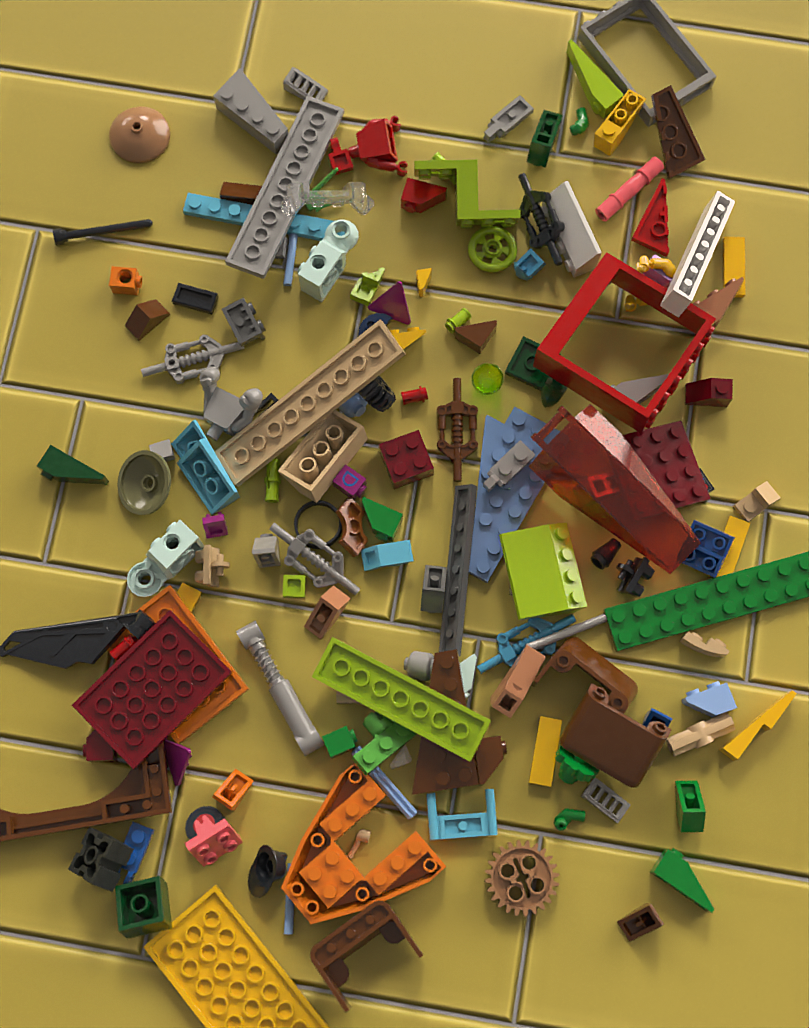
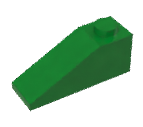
[650,848,715,913]

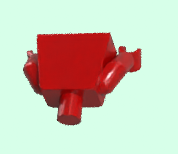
[348,115,408,177]

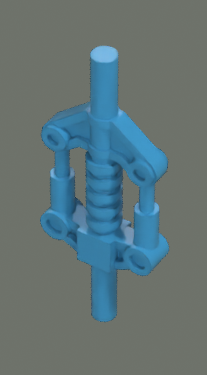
[477,614,576,674]

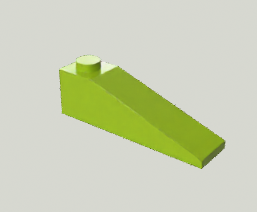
[566,39,624,119]

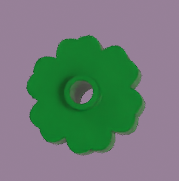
[555,746,599,784]

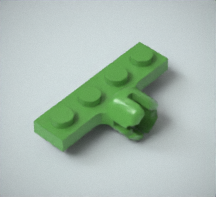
[352,711,417,776]

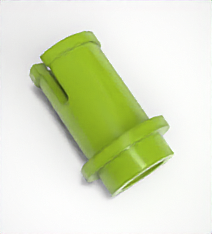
[445,308,472,333]

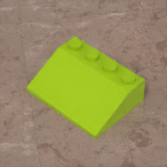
[499,523,587,620]

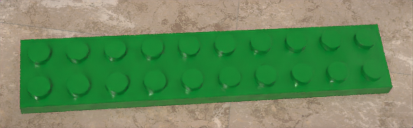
[603,551,809,652]

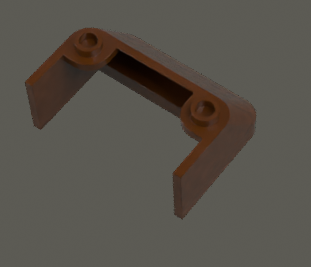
[531,637,638,714]
[310,900,424,1013]

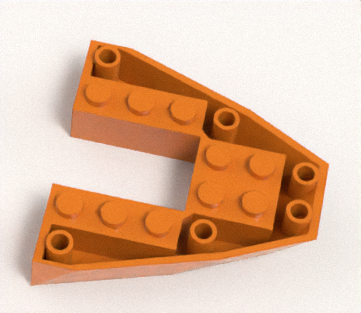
[281,762,446,924]

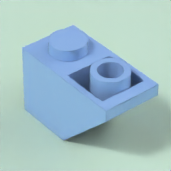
[682,681,737,717]

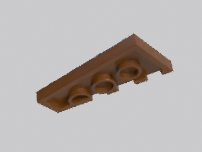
[651,85,706,179]

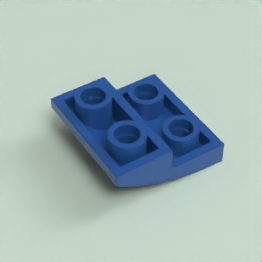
[675,520,735,578]

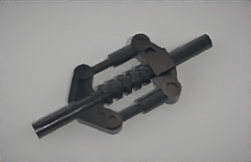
[518,173,565,266]

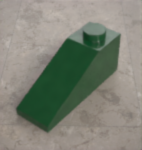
[526,110,563,168]
[37,445,109,485]

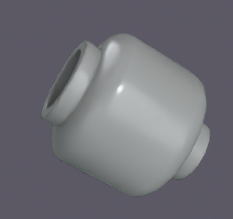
[404,651,434,681]

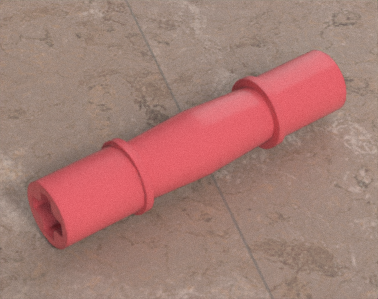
[595,157,664,222]

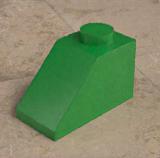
[362,497,403,542]
[675,780,706,833]

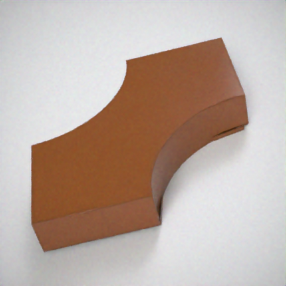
[335,497,368,557]

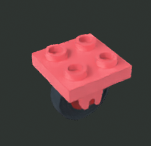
[185,806,243,867]

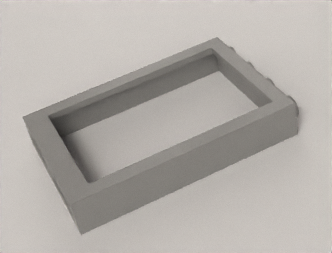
[578,0,716,127]

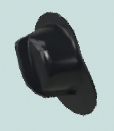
[248,845,287,898]

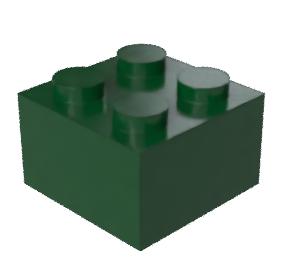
[115,876,172,939]

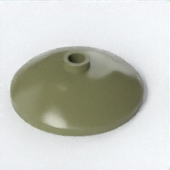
[117,450,171,515]

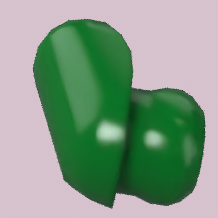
[570,107,589,136]
[554,808,585,831]

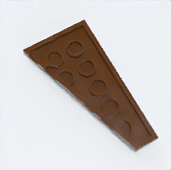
[412,649,479,795]

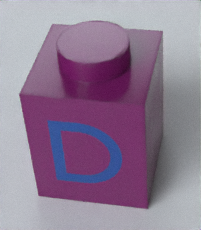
[333,464,367,500]

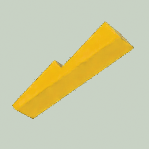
[719,690,797,761]

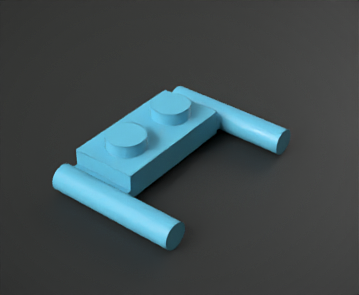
[426,789,498,840]

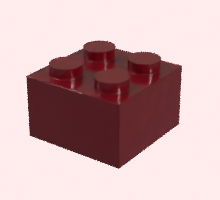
[378,430,434,490]

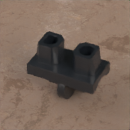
[616,557,655,597]

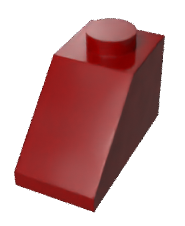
[401,177,447,213]

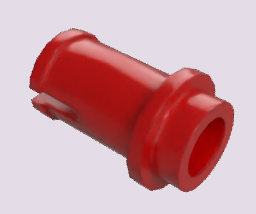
[401,386,428,405]
[110,634,137,660]

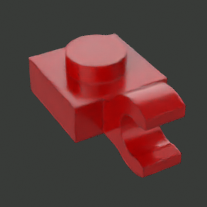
[328,137,354,176]

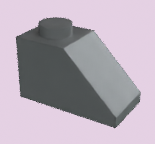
[420,565,447,613]

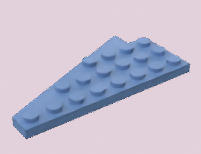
[469,407,570,583]

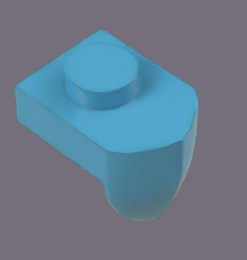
[514,248,546,280]

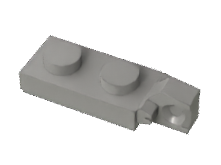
[483,95,534,143]
[483,440,535,492]

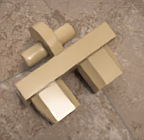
[195,545,230,588]

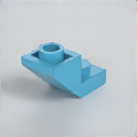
[361,540,414,571]

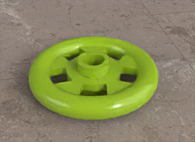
[468,226,517,272]

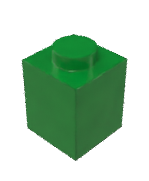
[322,726,358,759]

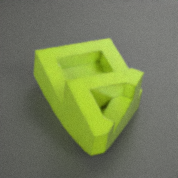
[350,268,385,306]

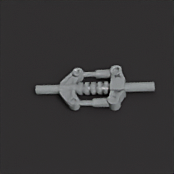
[141,335,245,384]
[269,523,360,596]

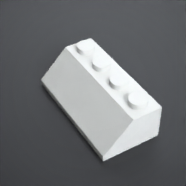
[541,181,602,278]

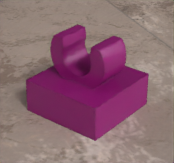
[202,512,228,539]

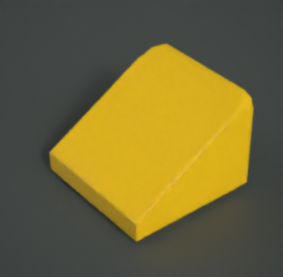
[416,268,432,297]

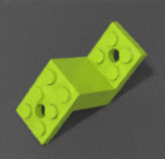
[414,159,521,229]

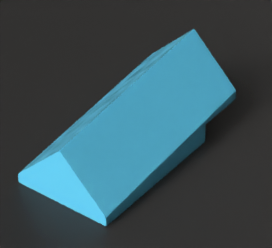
[171,420,240,515]

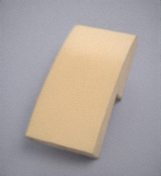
[679,632,730,658]

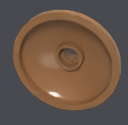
[109,107,170,163]

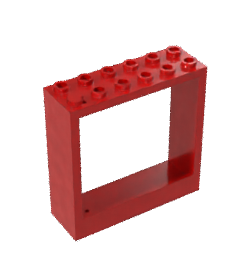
[533,252,716,433]

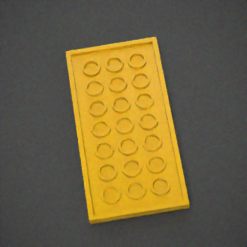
[143,885,330,1028]

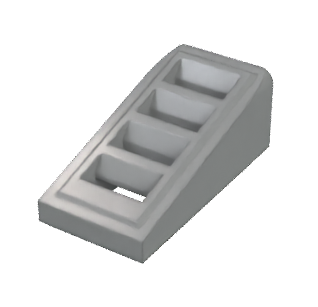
[283,67,328,101]
[581,778,631,823]

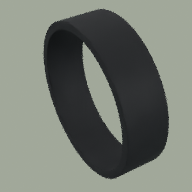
[294,500,342,549]

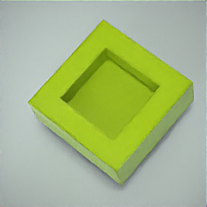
[283,575,306,598]

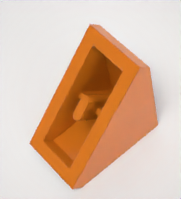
[212,769,254,811]

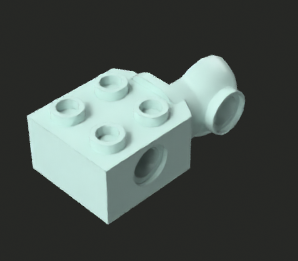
[297,219,359,302]
[127,520,204,597]

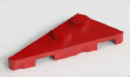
[631,178,669,257]

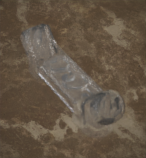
[280,182,374,216]

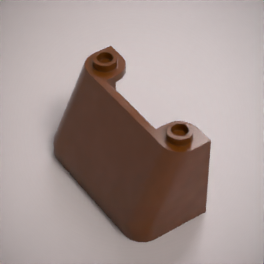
[560,683,672,788]

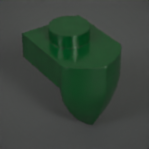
[541,377,568,407]

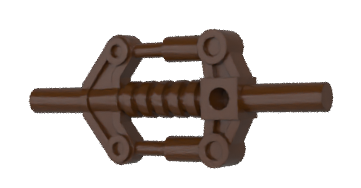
[436,378,478,482]

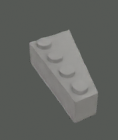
[213,68,288,155]

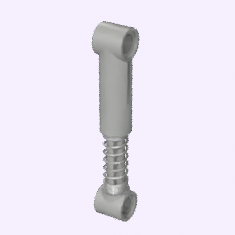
[236,621,325,756]

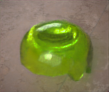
[471,363,504,395]

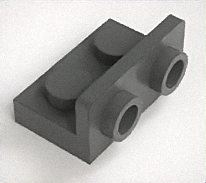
[221,297,266,347]

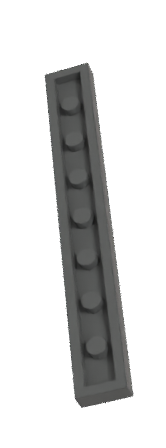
[439,484,477,657]

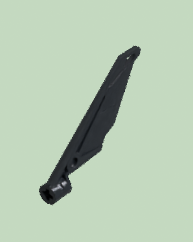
[0,609,156,669]

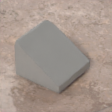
[149,439,175,462]

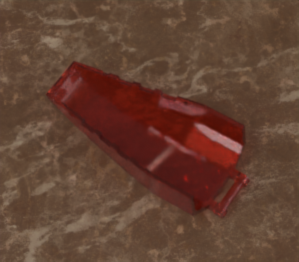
[529,404,701,574]

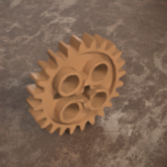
[485,840,559,916]

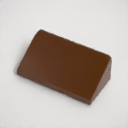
[219,182,262,205]

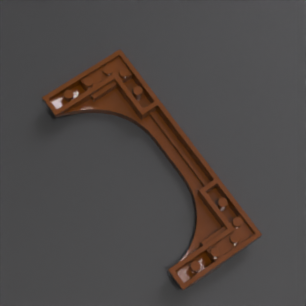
[0,741,172,842]

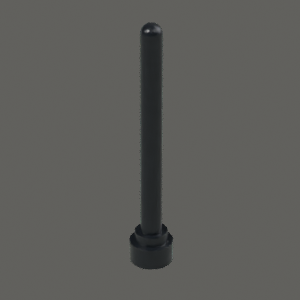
[53,219,153,246]

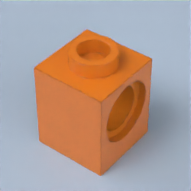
[109,266,142,295]

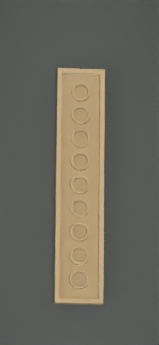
[215,320,406,487]

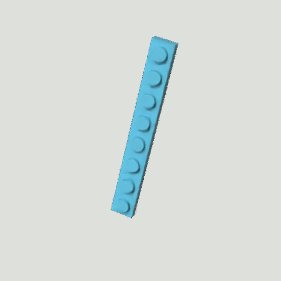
[183,193,346,241]

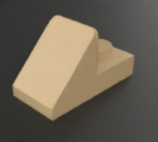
[733,481,780,522]

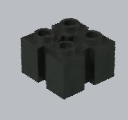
[68,827,134,892]

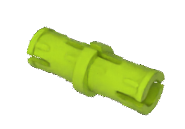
[264,458,281,503]

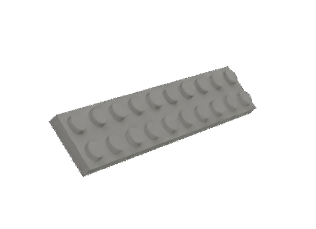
[225,96,344,279]

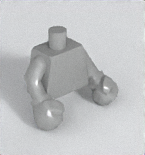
[199,366,263,441]

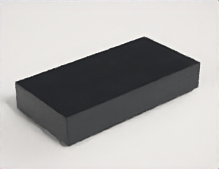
[172,283,218,314]

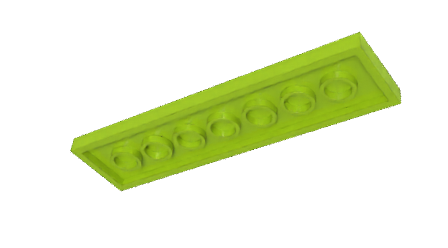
[312,637,492,762]

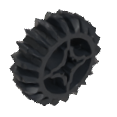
[358,376,396,412]

